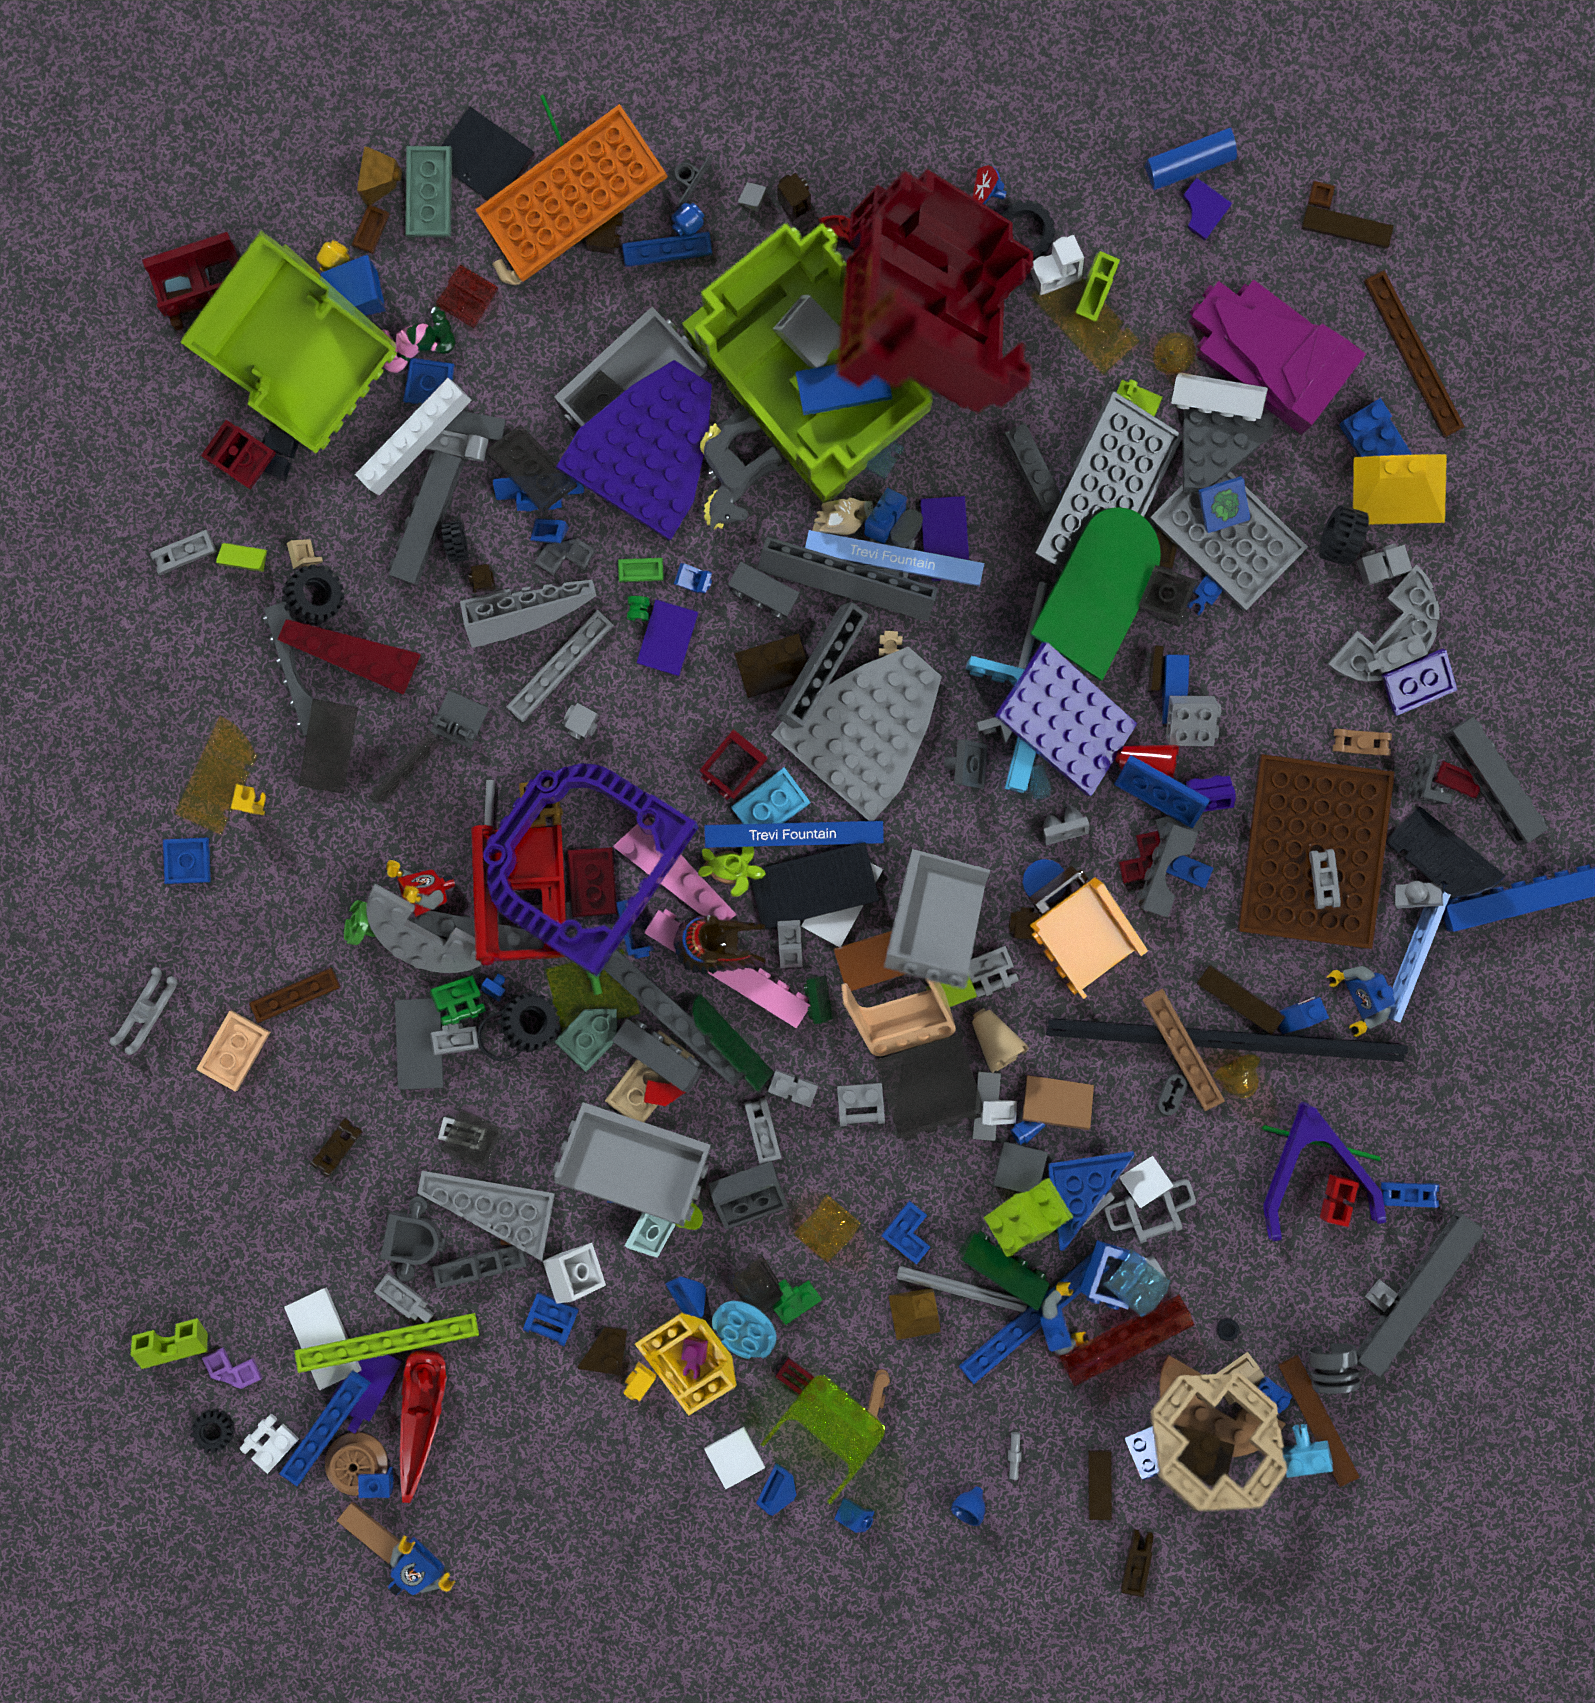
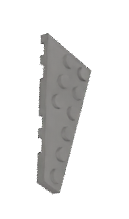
[417,1171,555,1261]

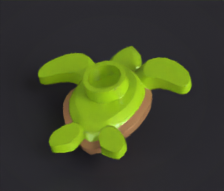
[698,846,766,897]

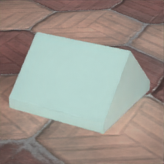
[625,1213,675,1258]

